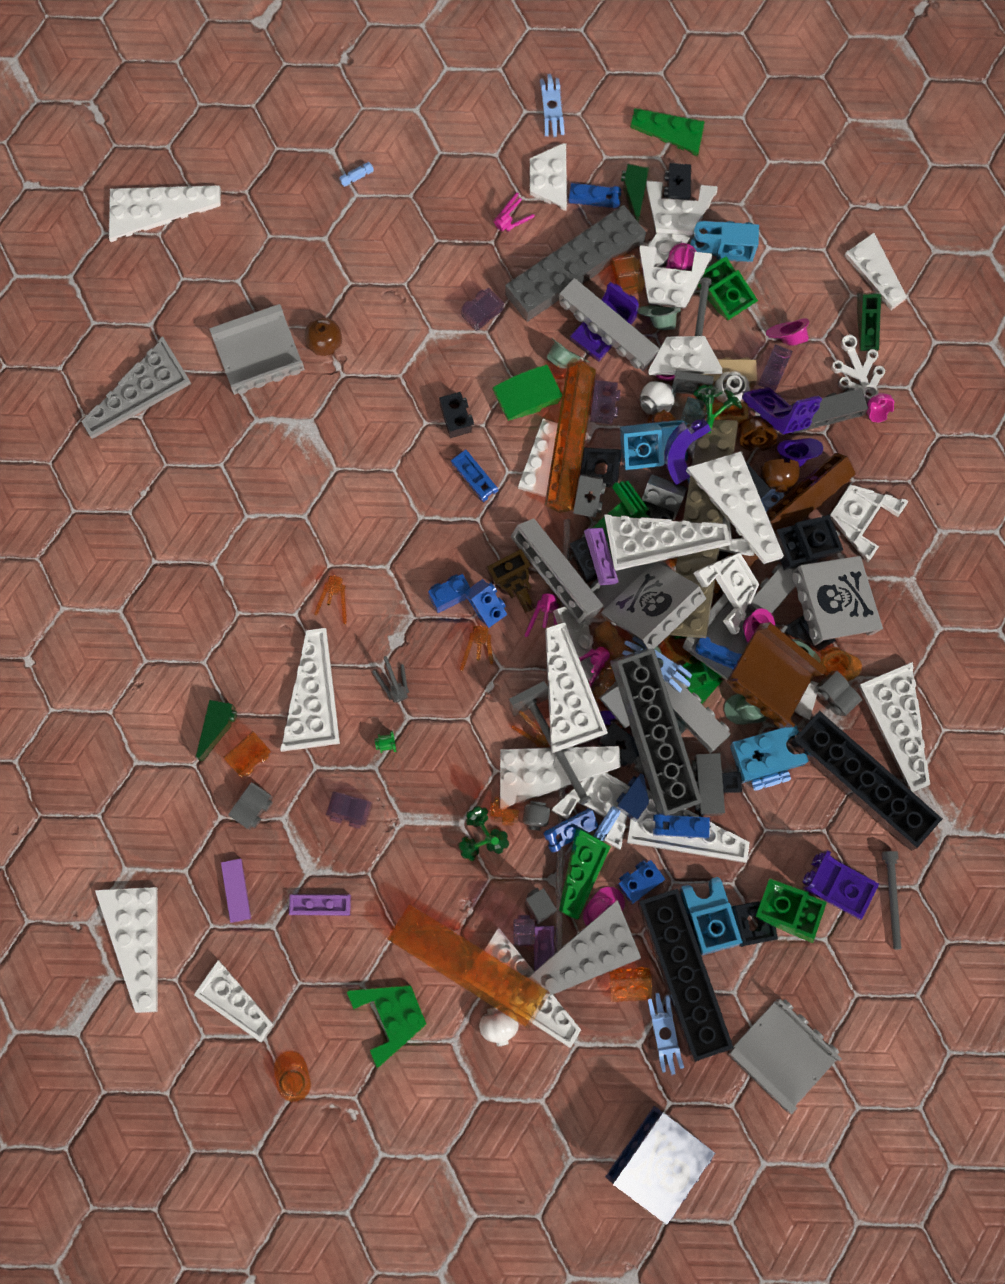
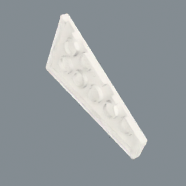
[109,186,221,242]
[686,452,784,564]
[604,514,731,571]
[545,622,608,754]
[280,628,340,752]
[858,662,930,792]
[500,746,620,810]
[627,790,750,863]
[95,887,158,1013]
[466,928,581,1048]

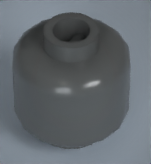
[523,801,550,831]

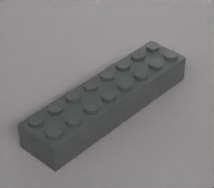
[505,205,646,322]
[610,648,702,816]

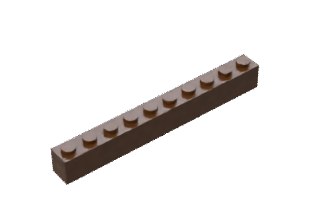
[713,453,856,594]

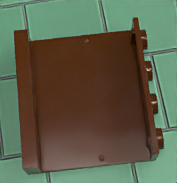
[726,622,826,728]

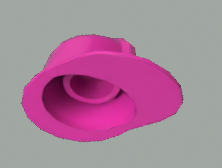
[666,243,696,271]
[766,318,809,346]
[743,608,775,643]
[583,887,625,926]

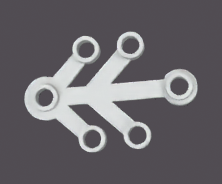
[831,335,885,403]

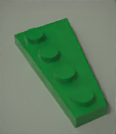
[630,108,705,157]
[558,829,611,920]

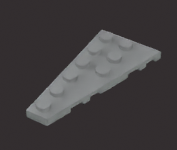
[81,336,191,439]

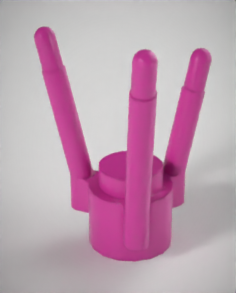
[493,192,535,232]
[524,594,559,637]
[579,647,610,687]

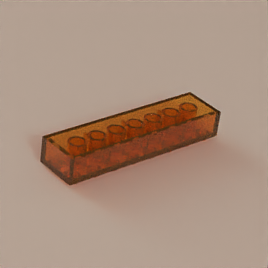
[387,904,550,1029]

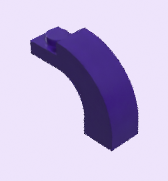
[664,418,711,485]

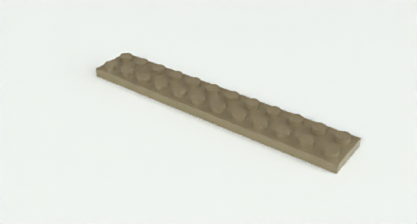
[669,419,738,638]

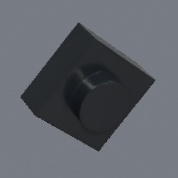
[722,772,742,794]

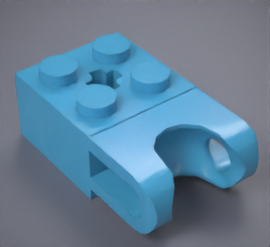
[690,221,759,262]
[620,420,688,470]
[730,725,809,783]
[680,877,742,956]

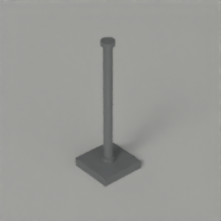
[672,278,714,395]
[509,681,591,805]

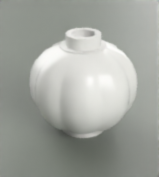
[714,371,750,406]
[640,381,674,416]
[479,1006,519,1046]

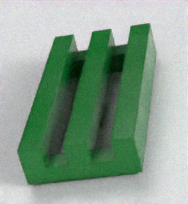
[612,481,649,516]

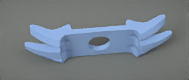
[540,74,564,137]
[622,636,692,693]
[648,993,684,1075]

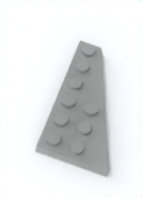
[519,900,641,1005]

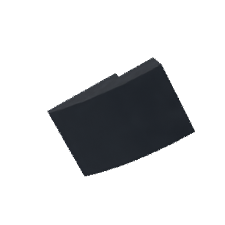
[774,515,843,570]

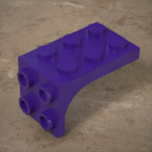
[570,282,639,361]
[742,387,822,434]
[802,850,879,920]

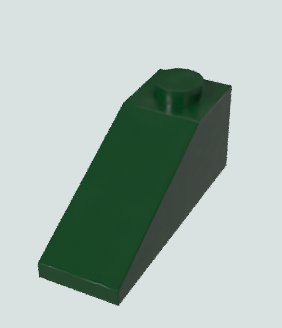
[621,164,649,222]
[857,293,881,351]
[195,700,237,761]

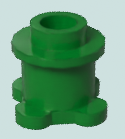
[374,731,397,753]

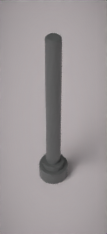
[882,851,902,950]

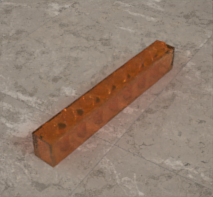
[544,361,596,513]

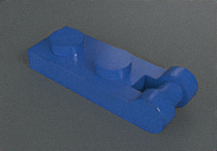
[569,183,621,208]
[451,450,499,502]
[695,637,742,669]
[543,808,599,852]
[653,814,710,838]

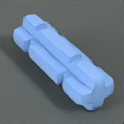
[339,162,374,187]
[752,770,791,791]
[594,806,621,841]

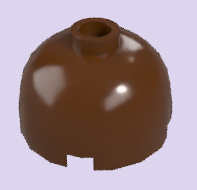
[305,317,343,356]
[739,415,778,451]
[761,459,800,493]

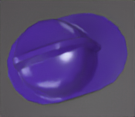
[777,438,823,467]

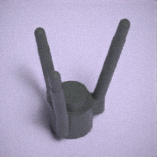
[372,656,409,703]

